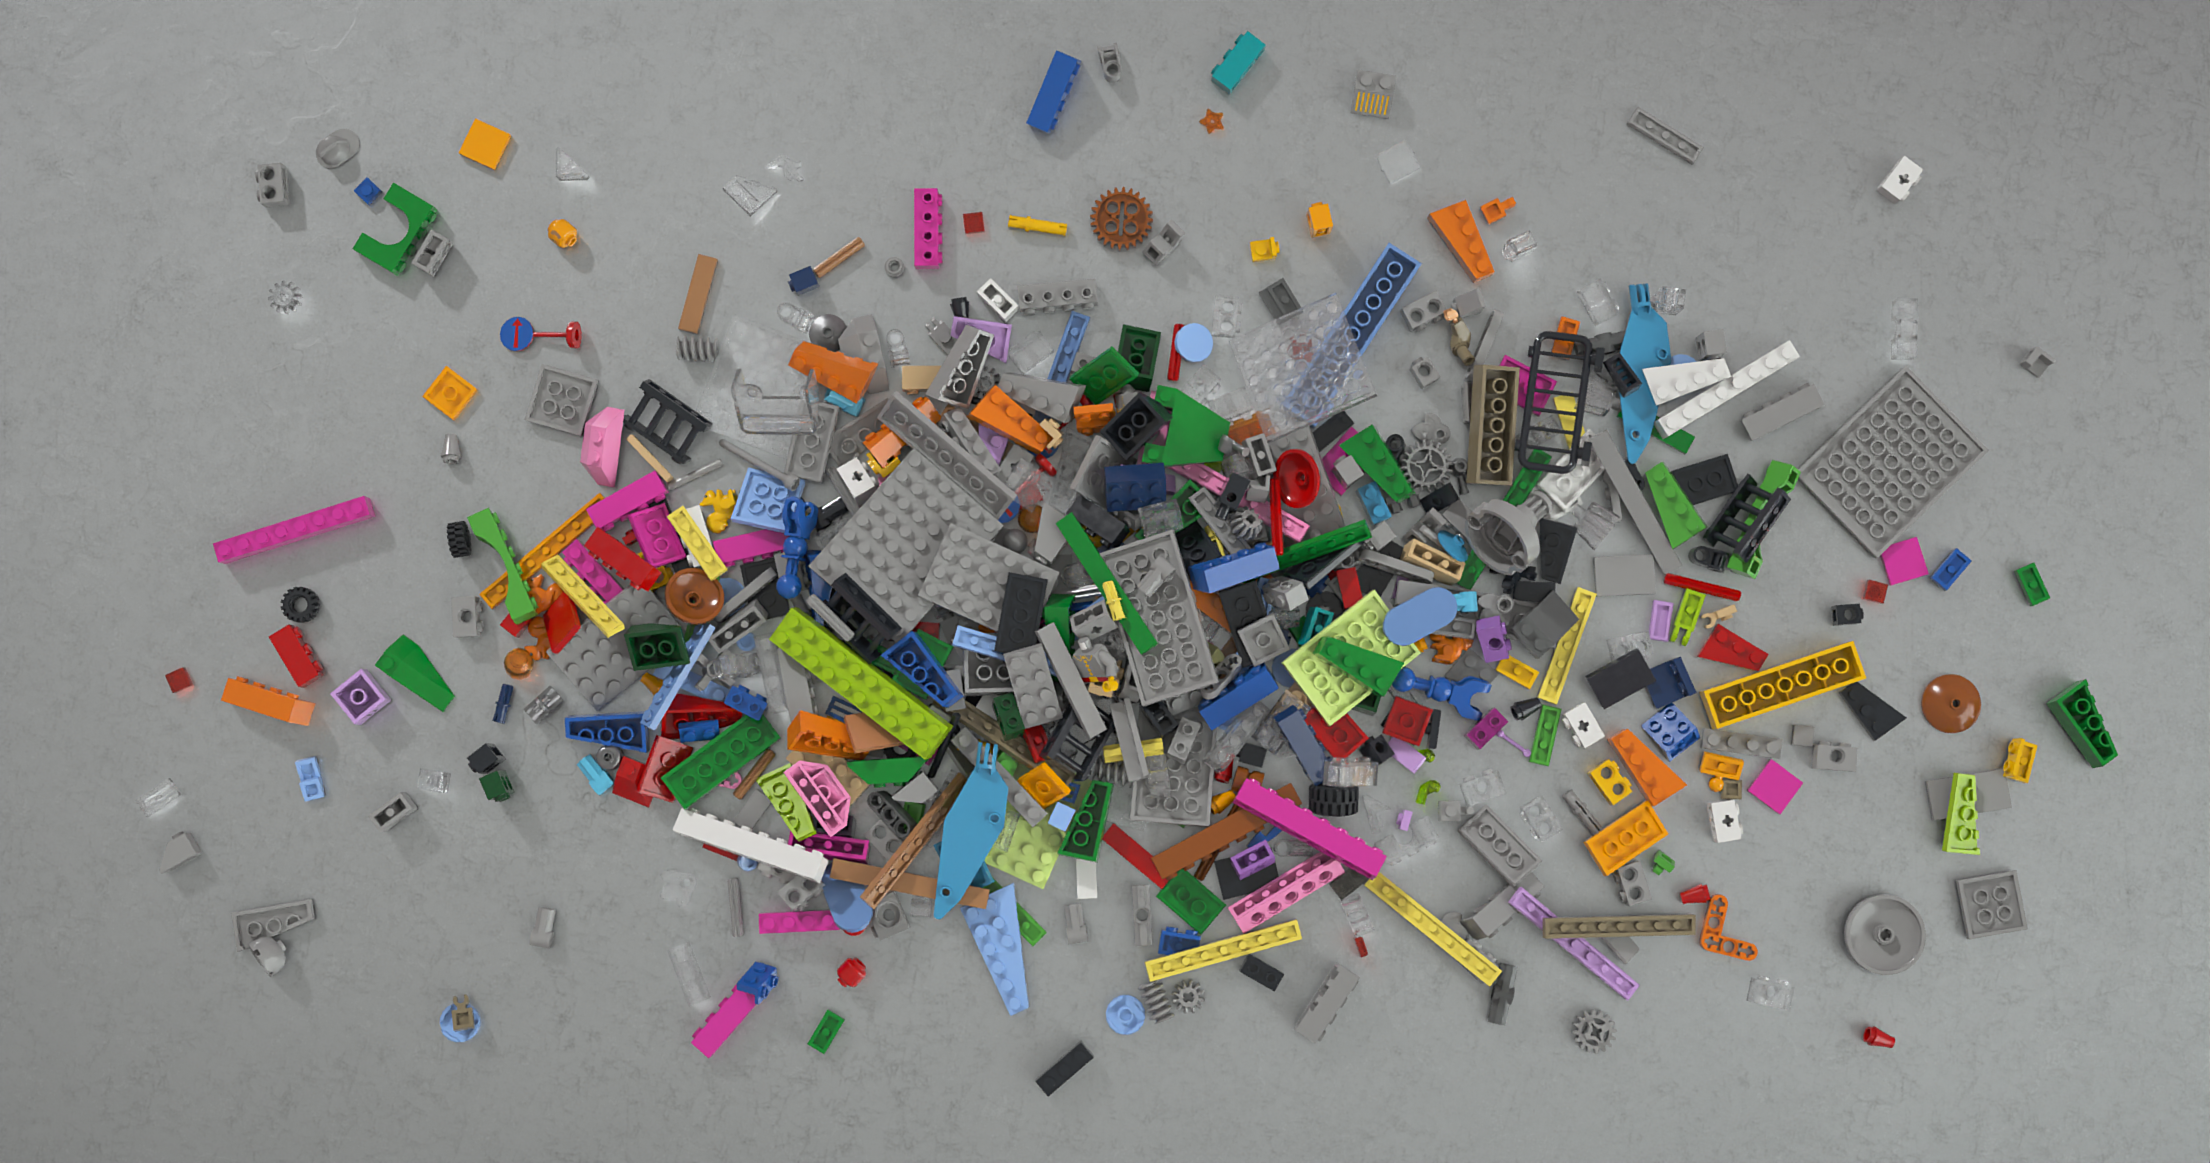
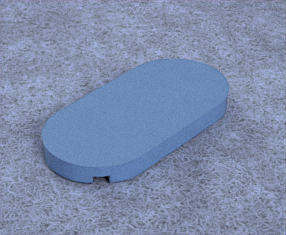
[1382,587,1457,646]
[821,863,873,933]

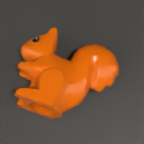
[527,574,563,614]
[524,616,550,661]
[1429,634,1474,665]

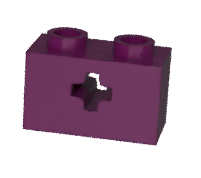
[1463,707,1509,750]

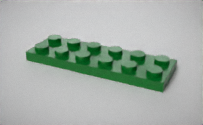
[661,715,781,810]

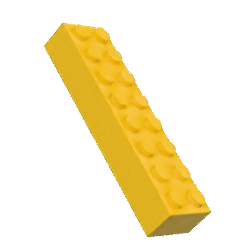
[1699,641,1866,729]

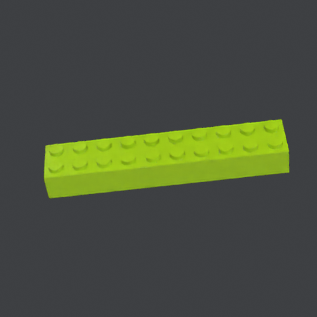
[769,607,954,760]

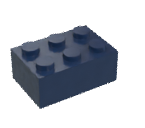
[1104,463,1166,512]

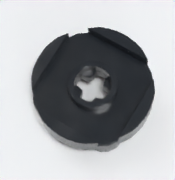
[1305,591,1345,623]

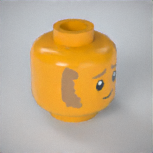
[547,219,577,248]

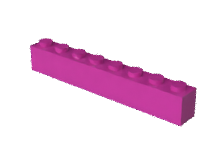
[213,496,376,564]
[1232,778,1387,880]

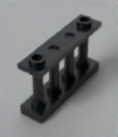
[623,379,713,464]
[1703,473,1791,563]
[813,573,902,665]
[1039,689,1115,781]

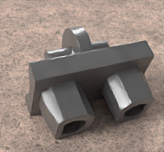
[1385,487,1421,514]
[523,686,564,724]

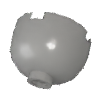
[248,936,287,977]

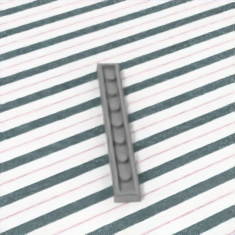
[1589,429,1682,575]

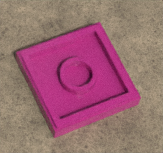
[1880,537,1929,586]
[1747,759,1803,815]

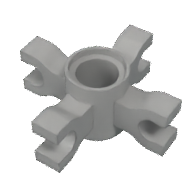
[694,649,735,691]

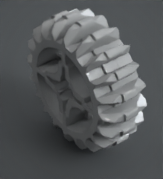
[1401,439,1453,492]

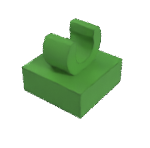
[1652,850,1675,876]

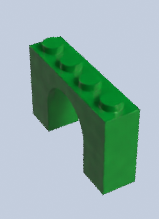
[352,183,437,276]

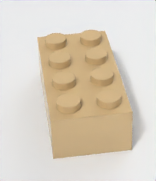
[786,751,871,808]

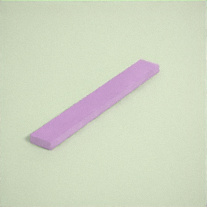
[1508,887,1639,1001]

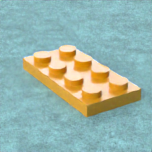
[1583,800,1668,876]

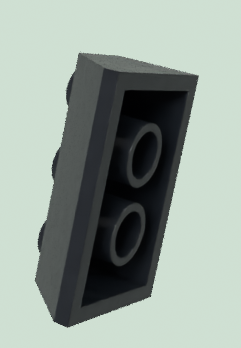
[1100,392,1173,460]

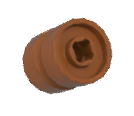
[1231,766,1265,792]

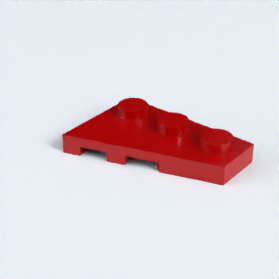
[1697,624,1769,671]

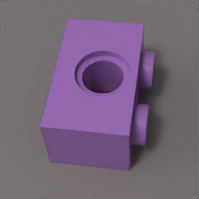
[1476,615,1512,663]
[1230,840,1275,880]

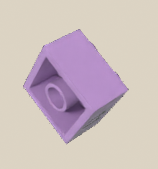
[330,669,391,725]

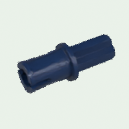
[492,684,513,724]

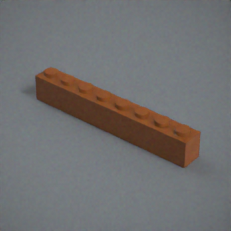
[1150,783,1302,881]

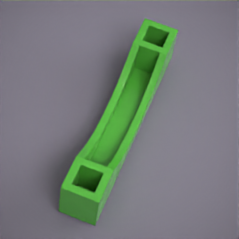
[1727,460,1801,579]
[467,508,539,625]

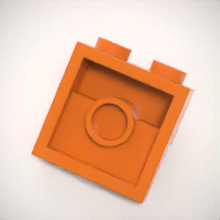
[1074,403,1116,436]

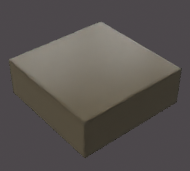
[1721,779,1742,799]

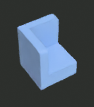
[1048,802,1076,831]

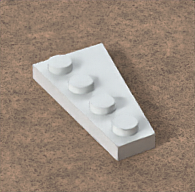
[1642,358,1731,406]

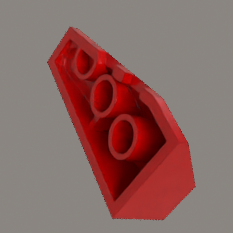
[660,694,742,739]

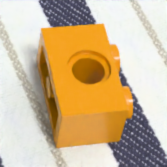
[1306,202,1333,238]

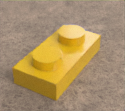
[1495,655,1539,689]

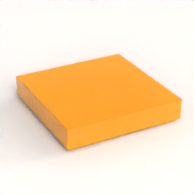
[459,118,511,170]
[422,366,478,421]
[1017,762,1071,809]

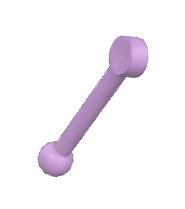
[1496,730,1531,757]

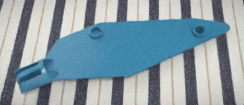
[1616,283,1672,464]
[934,742,1009,919]

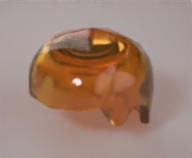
[1018,503,1042,534]
[504,648,534,680]

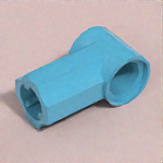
[824,388,866,417]
[1453,591,1478,613]
[576,754,615,796]

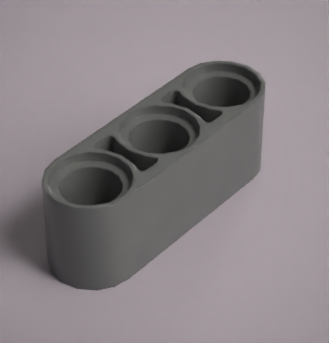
[867,790,917,838]

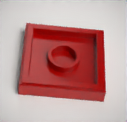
[1382,695,1433,746]

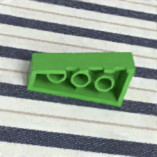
[1645,462,1708,549]

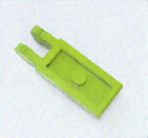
[1669,588,1706,646]

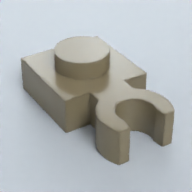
[452,994,475,1032]

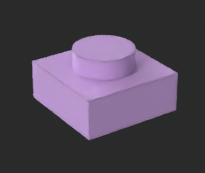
[1396,810,1413,831]

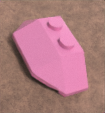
[580,407,624,487]
[783,761,851,837]

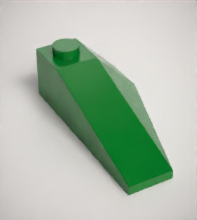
[375,634,455,712]

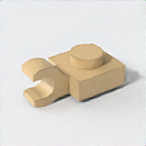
[1700,604,1737,629]

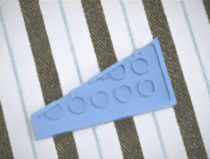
[960,882,1029,1016]

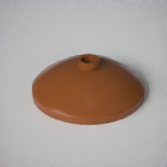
[665,568,724,624]
[1921,674,1981,733]

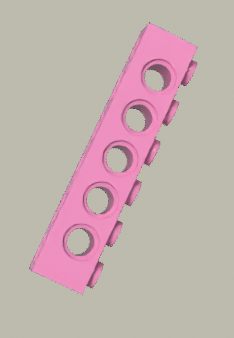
[1228,852,1345,934]

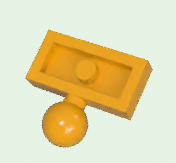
[1699,751,1744,792]

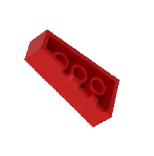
[584,527,662,592]

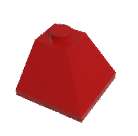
[612,756,653,808]

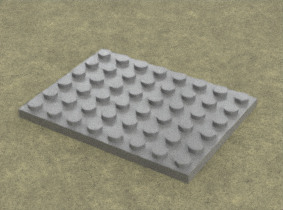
[1798,366,1989,559]
[809,448,1004,643]

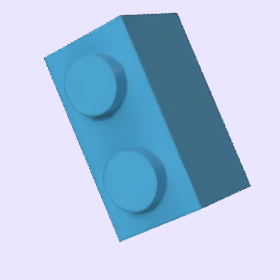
[1355,481,1392,526]

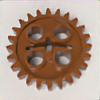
[1090,187,1153,251]

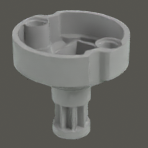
[1465,491,1553,575]

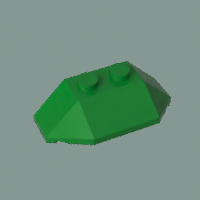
[847,756,929,788]

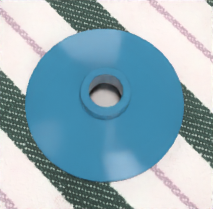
[1438,530,1468,562]

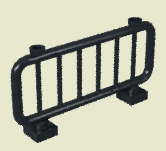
[1514,331,1605,474]

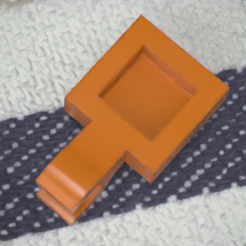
[1480,197,1516,225]

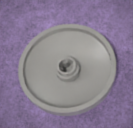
[1844,895,1926,975]

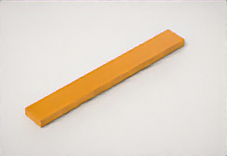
[479,493,605,609]

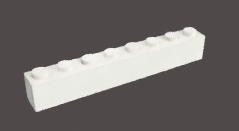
[1654,340,1800,439]
[673,807,828,883]

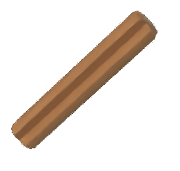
[813,237,865,278]
[733,749,775,800]

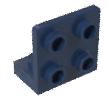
[1646,657,1697,709]

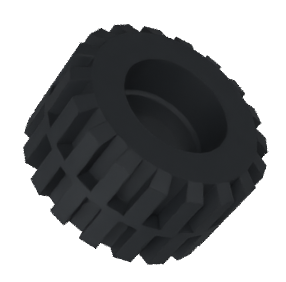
[1308,781,1359,817]

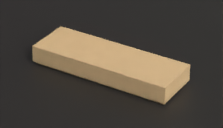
[626,434,674,483]

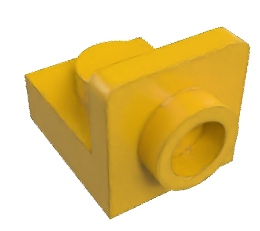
[1250,237,1279,262]

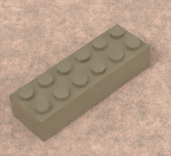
[1466,365,1520,486]

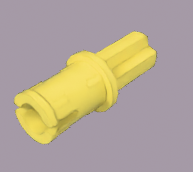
[1102,581,1125,621]

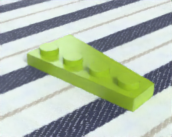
[756,763,817,841]
[1942,772,1980,855]

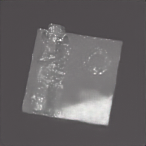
[1005,458,1053,513]

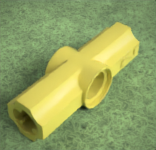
[1103,738,1164,763]

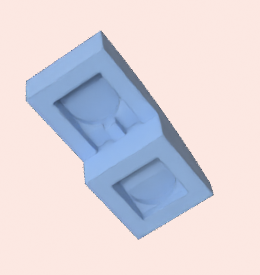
[295,756,325,802]

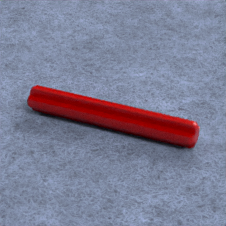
[1269,478,1283,556]
[1664,573,1741,601]

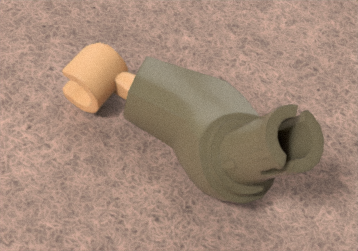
[1443,308,1475,366]

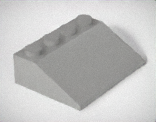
[963,633,1040,696]

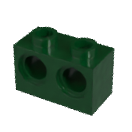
[992,692,1025,741]
[479,770,515,802]

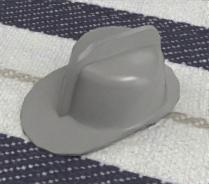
[316,129,360,169]

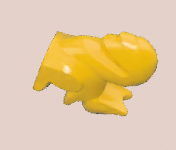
[699,489,738,534]

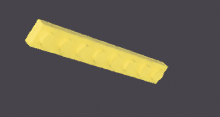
[1364,872,1502,987]
[1144,919,1302,982]

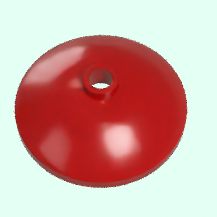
[1273,449,1320,508]

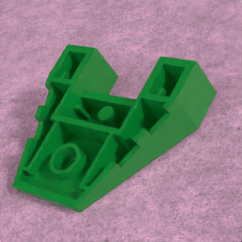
[1141,385,1230,468]

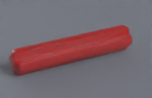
[1167,324,1185,381]

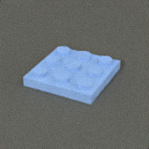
[731,468,805,533]

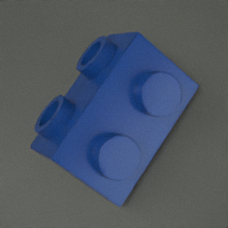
[724,685,770,721]
[1158,927,1201,955]
[737,962,778,1005]

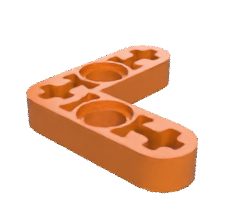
[1699,894,1758,961]

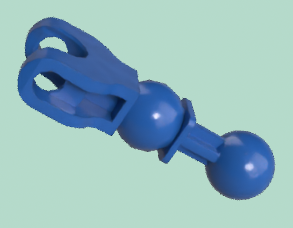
[776,496,818,599]
[1392,667,1492,721]

